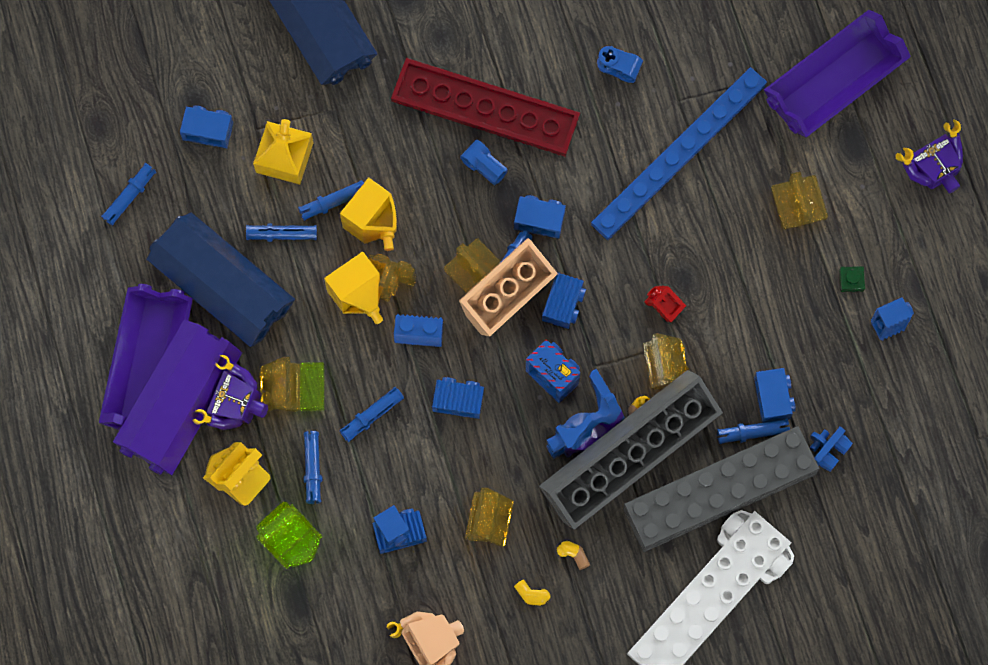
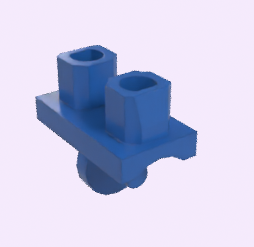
[810,427,853,472]

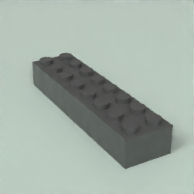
[539,370,723,530]
[623,426,820,552]

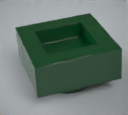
[839,266,865,292]

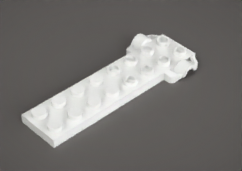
[627,510,794,665]

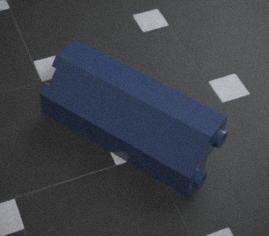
[269,0,377,85]
[146,212,295,347]

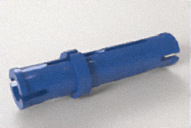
[101,163,157,226]
[298,180,364,221]
[246,223,317,242]
[339,387,404,442]
[717,418,790,444]
[303,431,322,504]

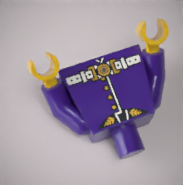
[896,119,963,194]
[193,355,268,430]

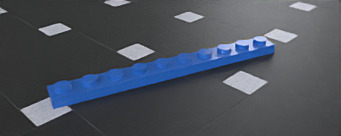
[591,67,767,240]

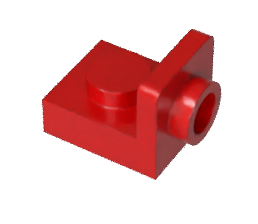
[644,286,686,323]

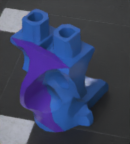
[546,369,625,459]

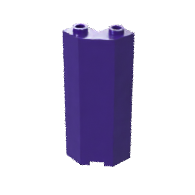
[764,10,911,137]
[99,284,193,430]
[113,319,242,475]

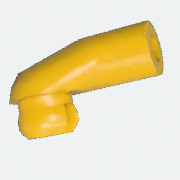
[514,580,550,606]

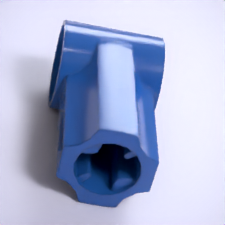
[460,140,508,186]

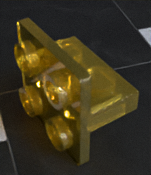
[771,172,828,229]
[444,238,500,293]
[368,254,416,302]
[643,333,689,390]
[259,357,300,412]
[465,487,513,546]

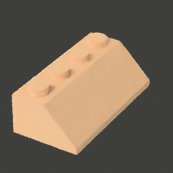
[459,238,558,336]

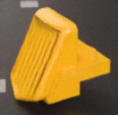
[203,442,270,506]

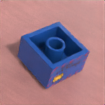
[526,340,580,403]

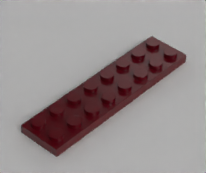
[391,58,580,157]

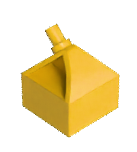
[253,119,314,185]
[340,178,397,251]
[324,252,383,324]

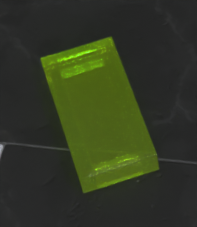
[300,362,325,411]

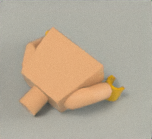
[387,612,464,665]

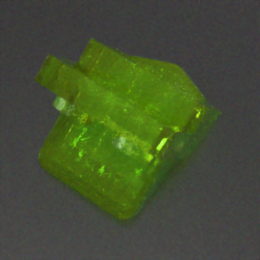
[256,502,323,569]

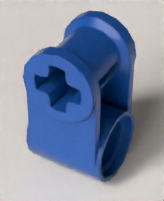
[597,46,643,83]

